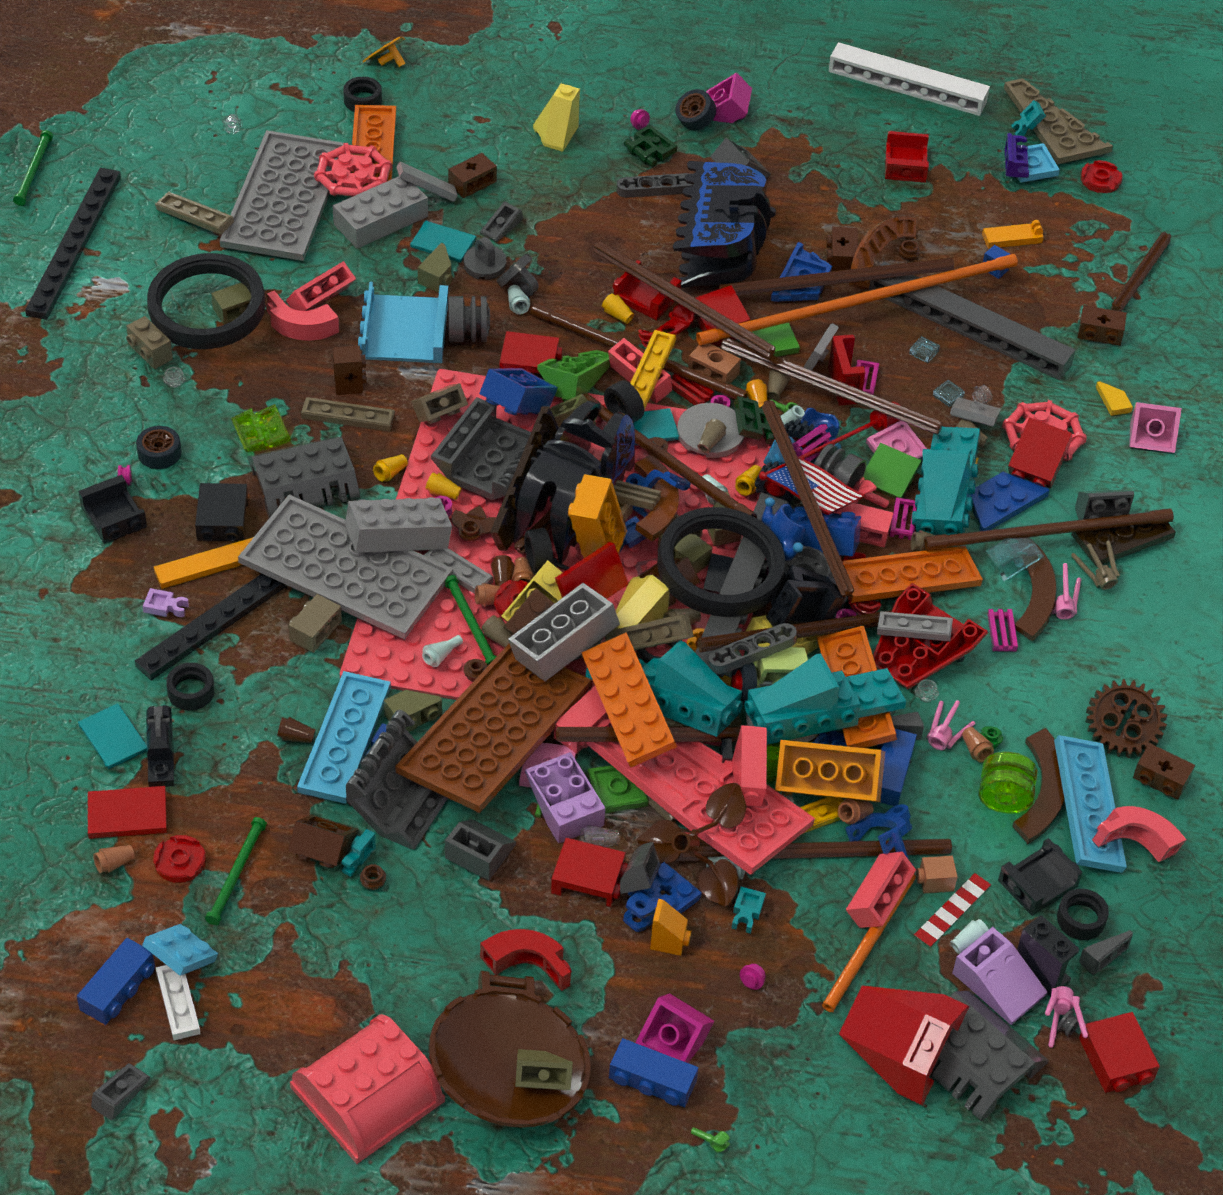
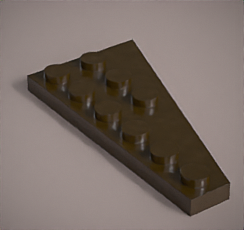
[490,406,559,551]

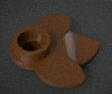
[452,506,496,541]

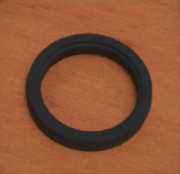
[147,253,265,349]
[657,507,785,617]

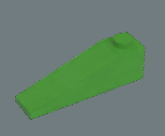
[537,350,610,401]

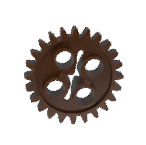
[1085,679,1167,758]

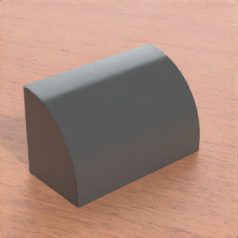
[620,842,661,894]

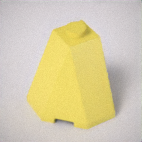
[533,83,580,152]
[613,575,670,630]

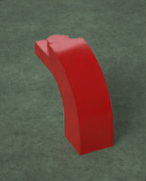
[480,929,572,991]

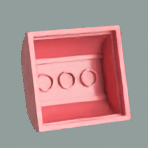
[290,1014,445,1164]

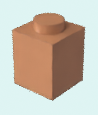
[916,855,957,893]

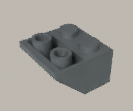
[1075,489,1134,520]
[445,819,516,881]

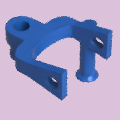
[626,469,691,517]
[845,804,913,865]

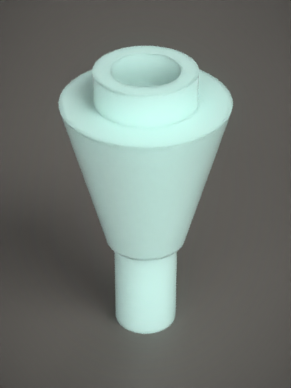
[422,635,463,667]

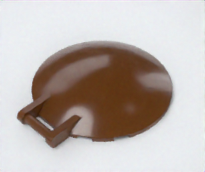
[428,971,591,1128]

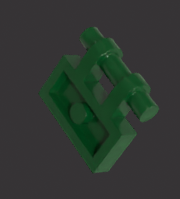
[624,125,677,167]
[734,396,774,444]

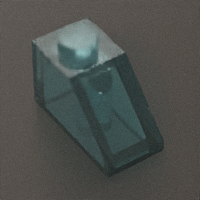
[986,539,1044,581]

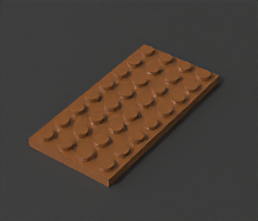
[395,644,592,813]

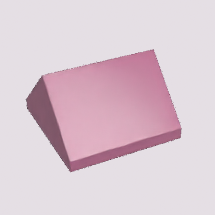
[1129,402,1182,453]

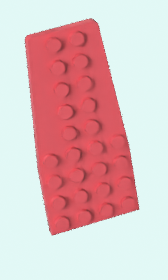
[586,719,815,875]

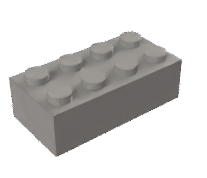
[333,176,428,249]
[345,497,452,553]
[508,583,620,681]

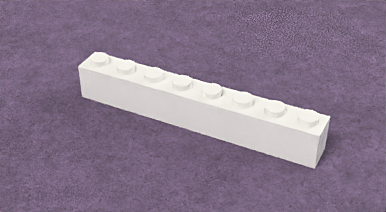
[828,42,990,116]

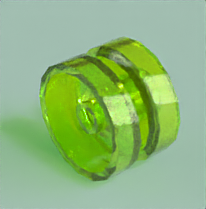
[978,752,1038,814]

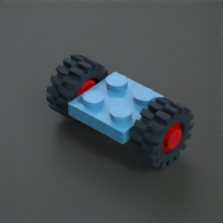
[755,419,821,504]

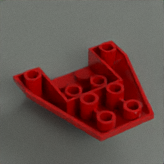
[873,583,988,689]
[839,985,969,1106]

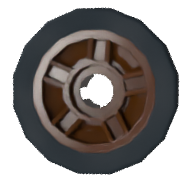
[675,89,716,130]
[136,426,182,469]

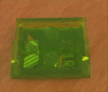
[231,404,291,452]

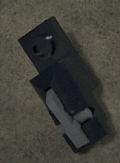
[146,705,175,787]

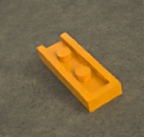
[982,220,1044,249]

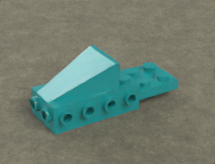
[912,427,980,535]
[585,640,743,737]
[745,653,906,745]

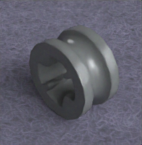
[1057,1010,1079,1037]

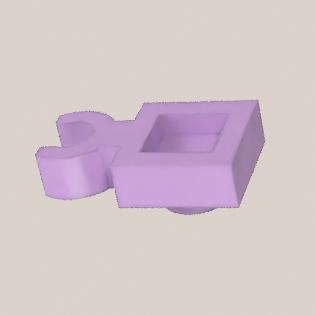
[143,588,189,617]

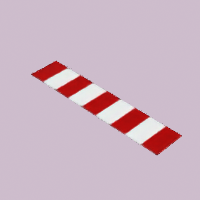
[914,873,991,947]

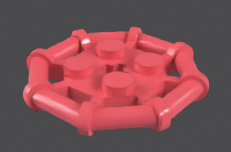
[314,143,393,197]
[1002,400,1087,461]

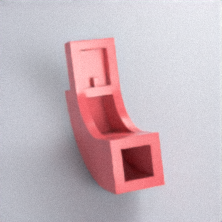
[266,291,339,341]
[1092,806,1187,862]

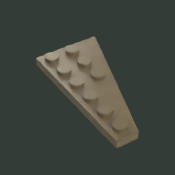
[1004,78,1113,164]

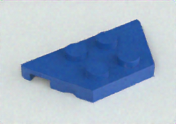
[771,242,832,301]
[971,472,1050,531]

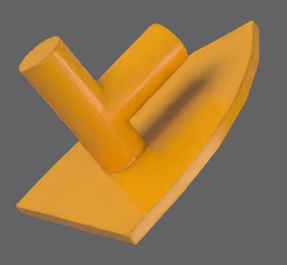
[363,36,406,67]

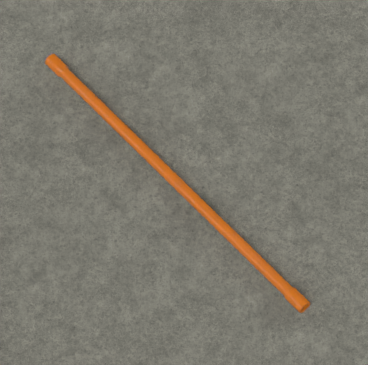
[696,254,1018,346]

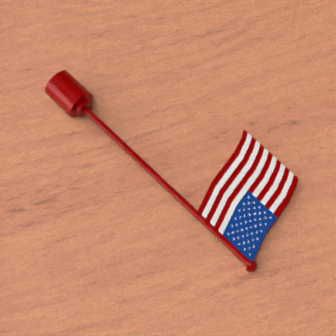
[759,402,901,515]

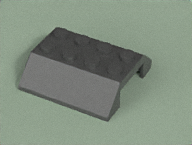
[431,397,531,500]
[247,437,360,518]
[346,710,448,850]
[931,991,1049,1121]

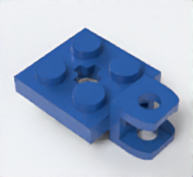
[623,862,702,932]

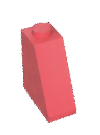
[732,725,767,807]

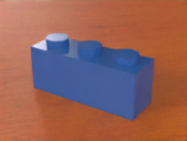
[877,729,917,806]
[77,938,155,1025]
[609,1038,699,1108]

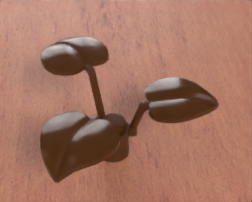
[637,783,746,907]

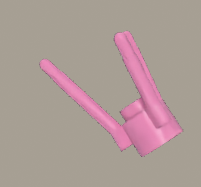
[1052,563,1081,620]
[927,700,975,750]
[1045,986,1088,1048]

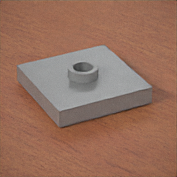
[803,323,839,371]
[950,397,1001,426]

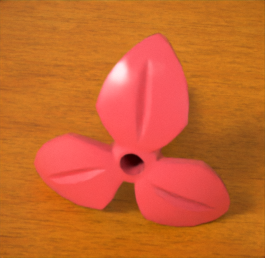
[853,476,889,508]

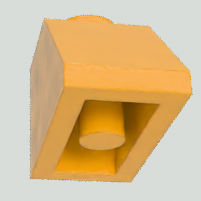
[650,899,691,956]

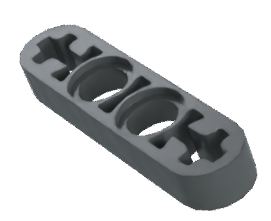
[616,173,693,198]
[709,623,797,674]

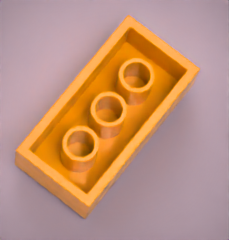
[568,474,627,558]
[775,740,885,802]

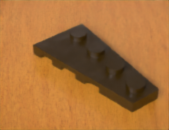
[1071,523,1176,567]

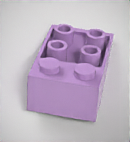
[525,752,605,844]
[953,927,1048,1025]

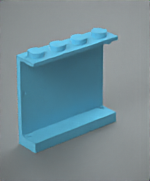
[358,282,448,363]

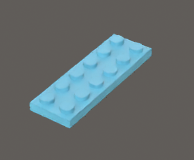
[297,671,391,804]
[1054,735,1127,873]

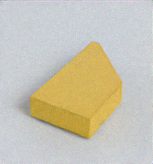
[1096,381,1133,416]

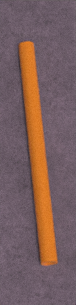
[822,874,916,1012]

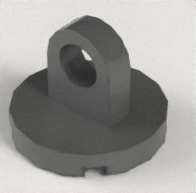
[464,237,506,280]
[496,253,539,296]

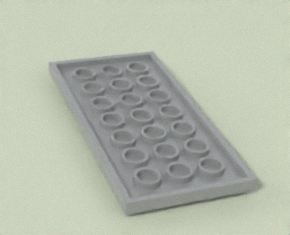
[220,130,343,261]
[238,494,453,639]

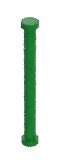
[13,130,53,206]
[445,575,497,665]
[205,817,267,925]

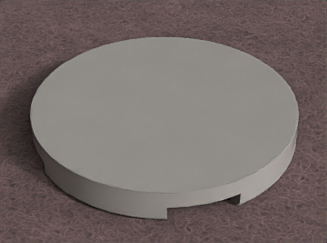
[677,403,745,458]

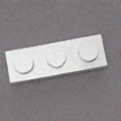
[156,965,200,1040]

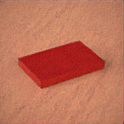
[555,542,629,599]
[88,786,167,839]

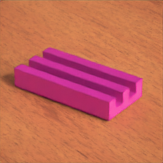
[856,360,879,395]
[793,424,835,462]
[889,497,917,540]
[987,609,1018,651]

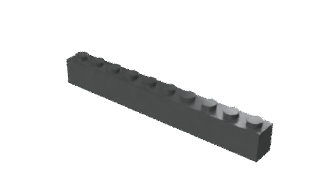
[869,262,1075,380]
[695,492,788,678]

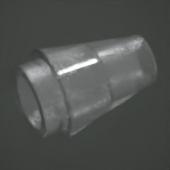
[580,825,619,847]

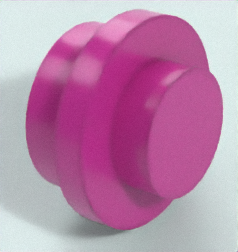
[630,109,650,130]
[740,964,766,990]

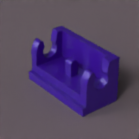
[1004,133,1029,178]

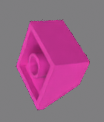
[706,72,752,123]
[635,993,714,1063]

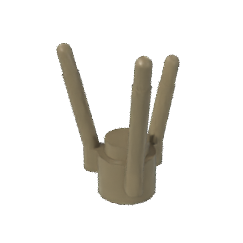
[1071,540,1120,590]

